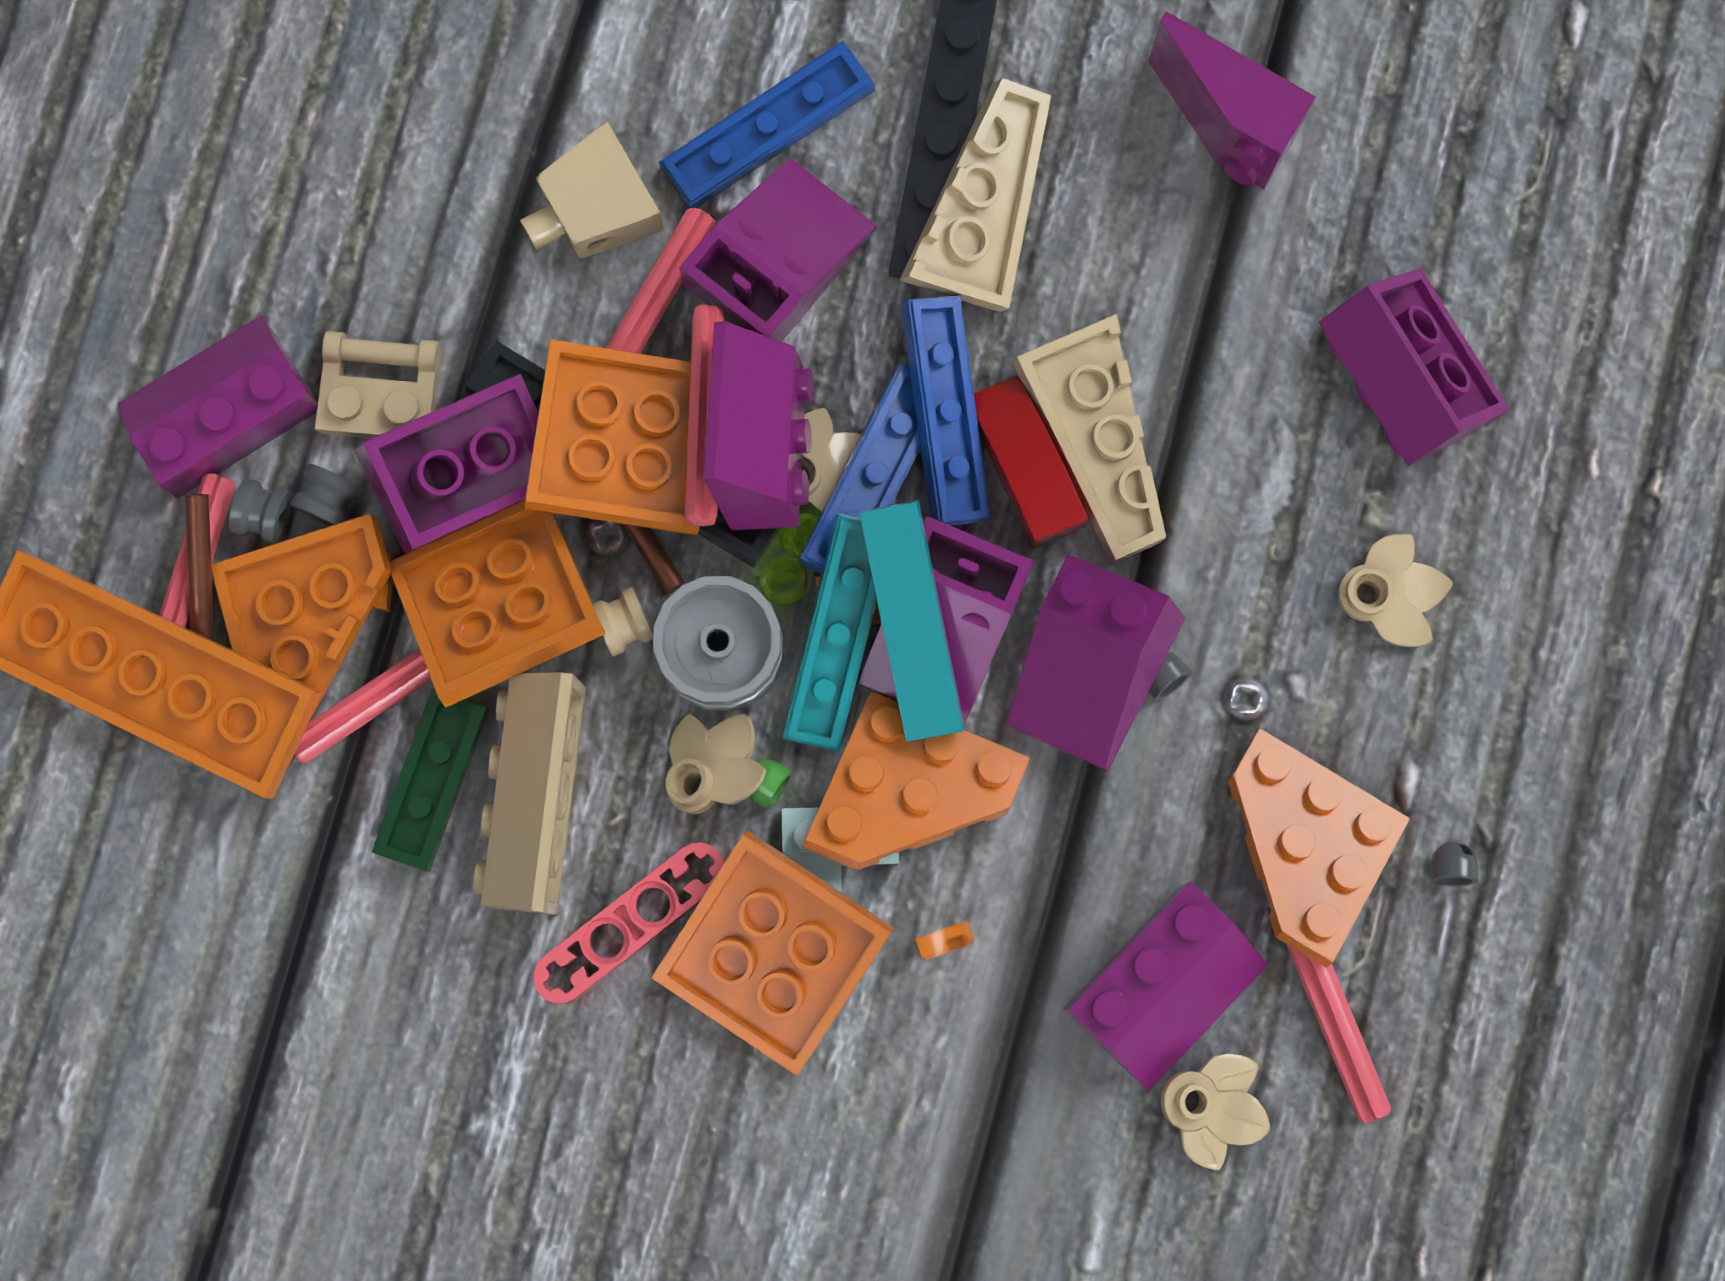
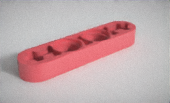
[534,842,725,1003]

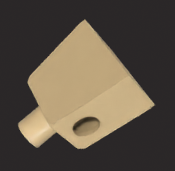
[520,122,664,258]

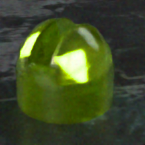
[777,513,819,559]
[760,556,807,607]

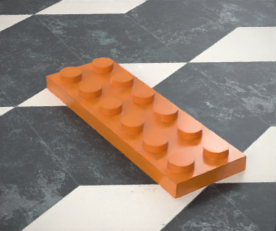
[0,550,322,799]

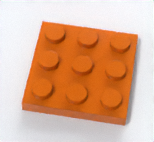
[524,339,700,535]
[390,500,606,708]
[651,830,894,1076]

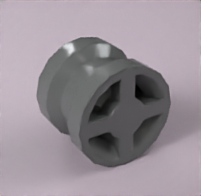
[289,463,361,526]
[229,478,294,545]

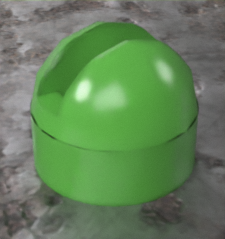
[749,759,793,810]

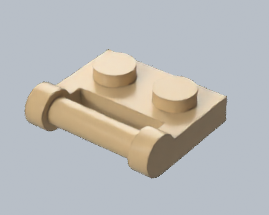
[315,331,441,439]

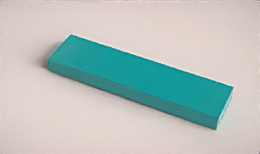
[859,500,965,742]
[781,513,877,752]

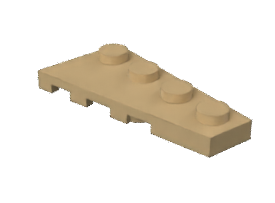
[899,78,1051,312]
[1013,314,1166,565]

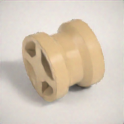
[593,586,654,657]

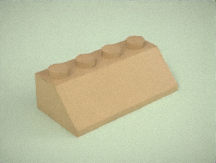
[473,672,586,916]

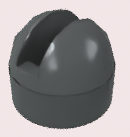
[1149,652,1192,701]
[1430,842,1478,887]

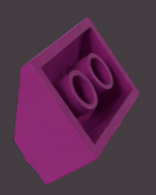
[1318,268,1510,466]
[117,315,318,499]
[703,321,814,530]
[1063,881,1268,1092]

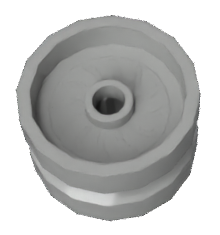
[653,576,783,711]

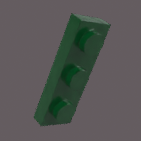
[372,689,489,872]

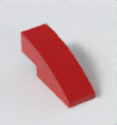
[974,376,1089,549]

